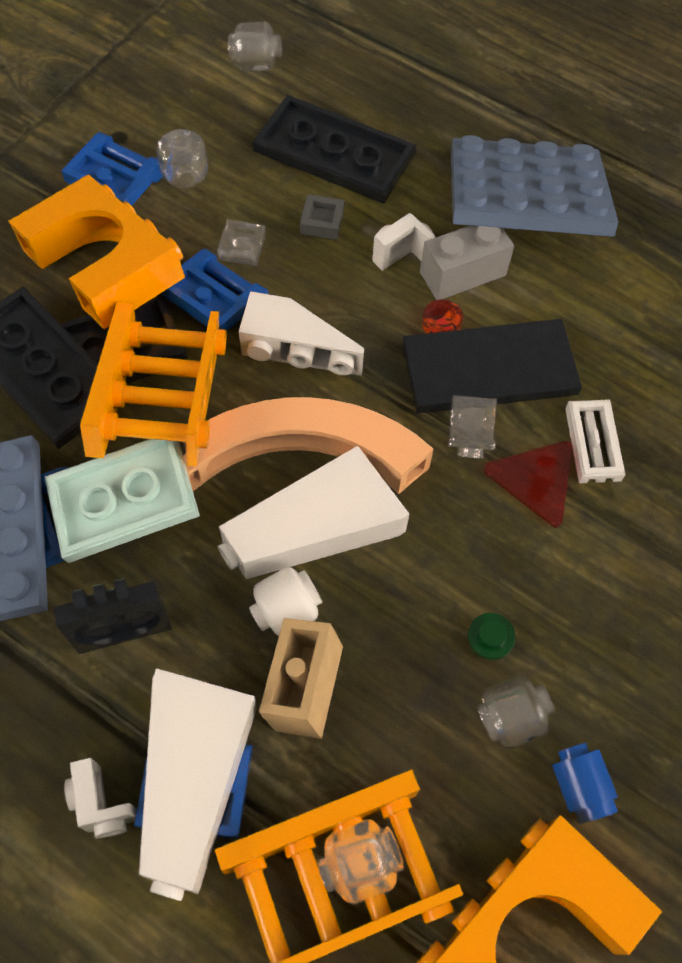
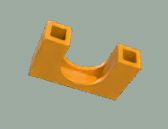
[9,174,185,329]
[417,815,662,963]

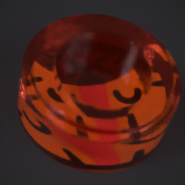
[422,299,463,333]

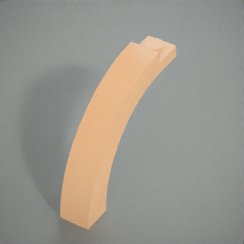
[183,397,434,494]

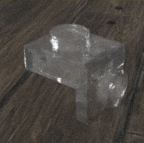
[448,395,497,459]

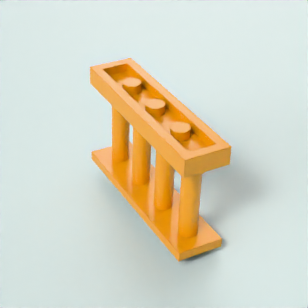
[80,302,227,467]
[215,770,463,963]

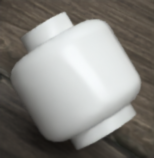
[249,567,323,636]

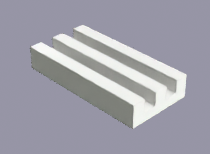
[565,400,625,483]

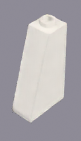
[218,446,409,579]
[139,668,257,901]

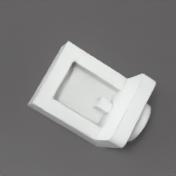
[372,213,436,271]
[64,758,137,838]

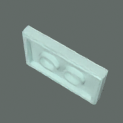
[44,439,200,563]

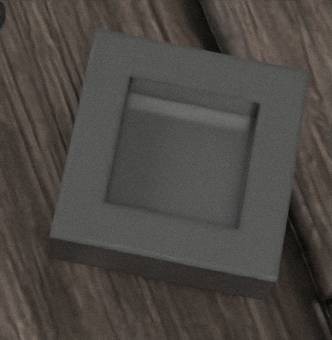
[300,194,345,240]

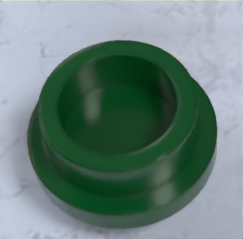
[468,613,516,660]

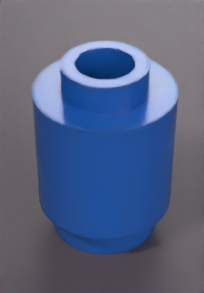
[552,743,618,824]

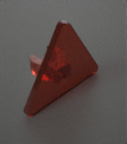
[483,441,572,528]

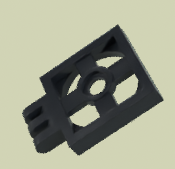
[53,578,172,654]

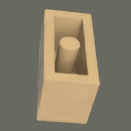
[259,618,343,739]

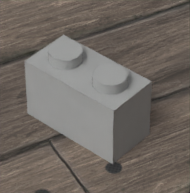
[420,225,514,301]

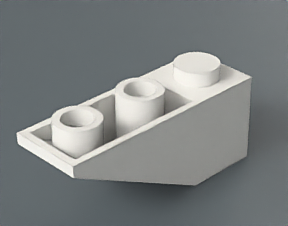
[239,291,364,376]

